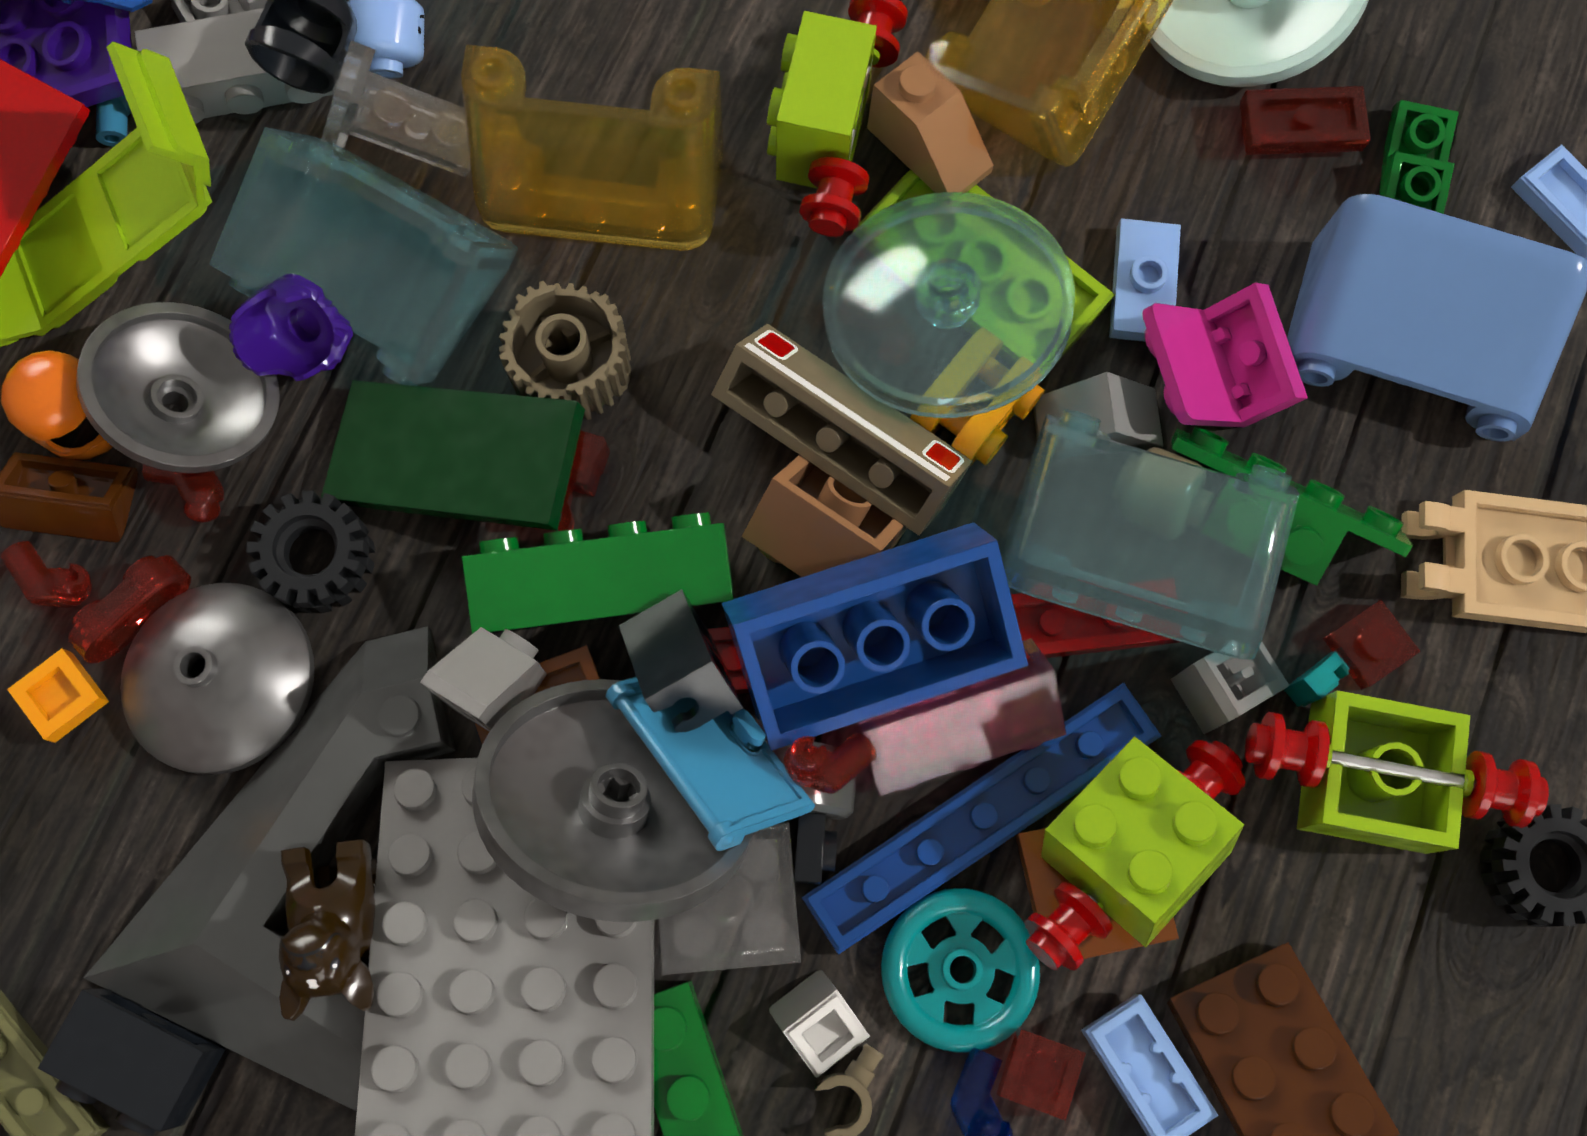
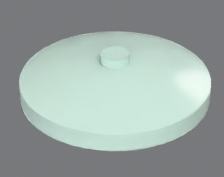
[1135,0,1369,87]

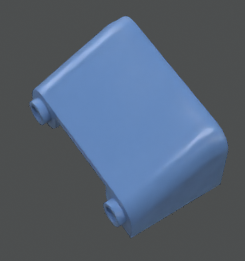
[1287,194,1587,441]

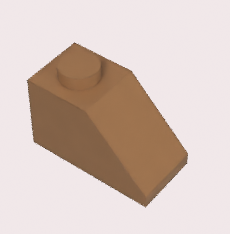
[867,51,994,206]

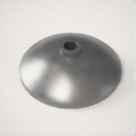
[76,302,280,473]
[120,583,315,775]

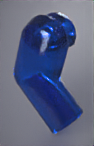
[950,1047,1013,1136]

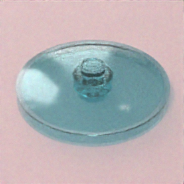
[823,192,1075,418]

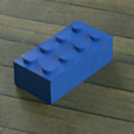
[722,522,1029,751]

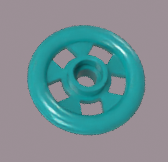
[881,888,1040,1053]

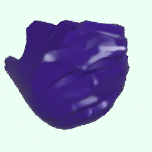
[229,273,353,382]

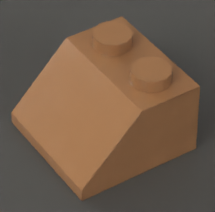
[741,455,907,577]

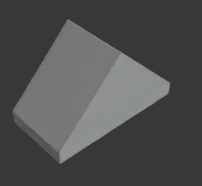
[1033,372,1163,460]
[1170,631,1289,734]

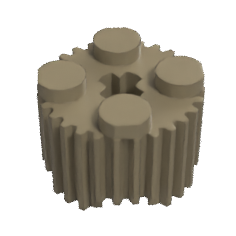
[499,281,631,420]

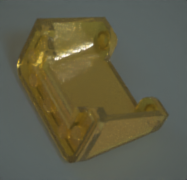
[925,0,1173,167]
[461,45,724,251]

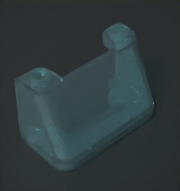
[209,127,518,386]
[1001,409,1300,660]

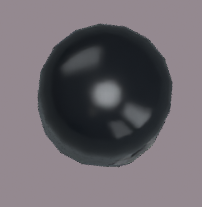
[245,0,357,94]

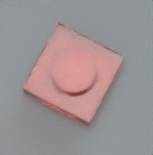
[1323,600,1421,690]
[996,1028,1086,1121]

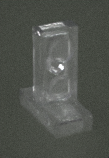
[320,40,486,177]

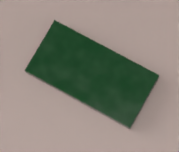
[321,380,585,531]

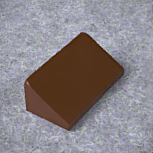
[0,452,138,542]

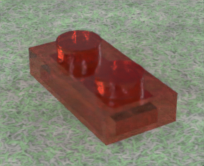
[1240,86,1371,155]

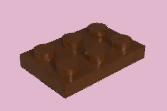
[1167,942,1400,1136]

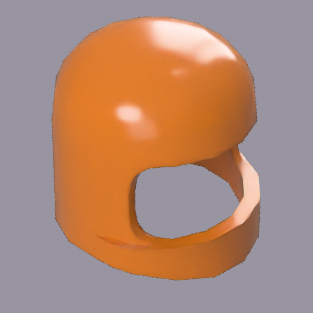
[1,350,113,460]

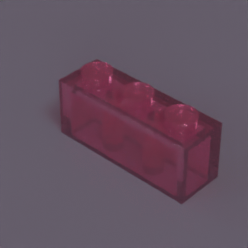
[854,638,1066,796]

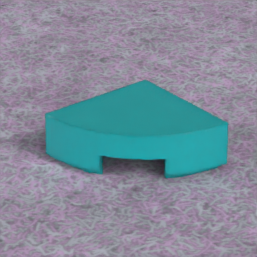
[1284,651,1350,707]

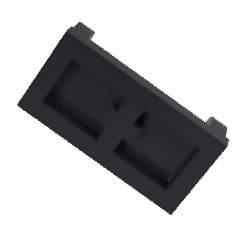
[619,589,743,732]

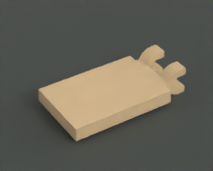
[1401,490,1587,633]

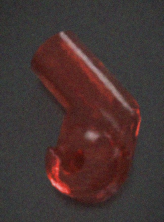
[783,733,877,794]

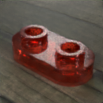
[68,555,191,663]

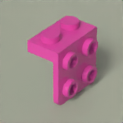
[1142,282,1308,428]

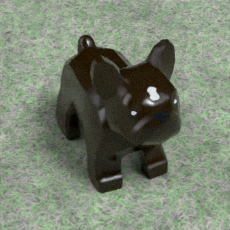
[279,840,377,1021]

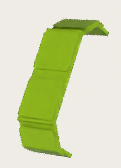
[0,41,212,347]

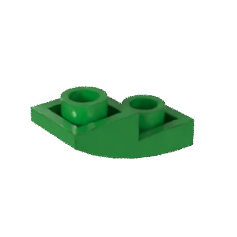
[1379,100,1459,214]

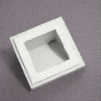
[769,970,870,1078]

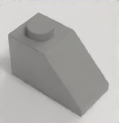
[420,627,547,732]

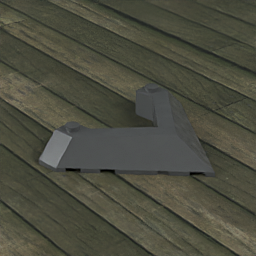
[84,626,456,1111]

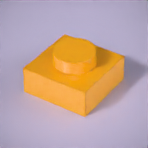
[7,648,109,743]

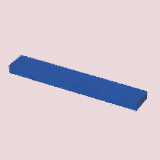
[802,683,1161,955]

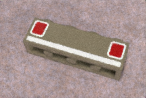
[711,324,973,536]

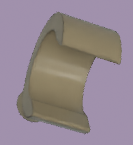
[814,1043,884,1136]

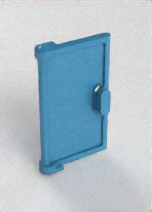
[606,677,815,851]

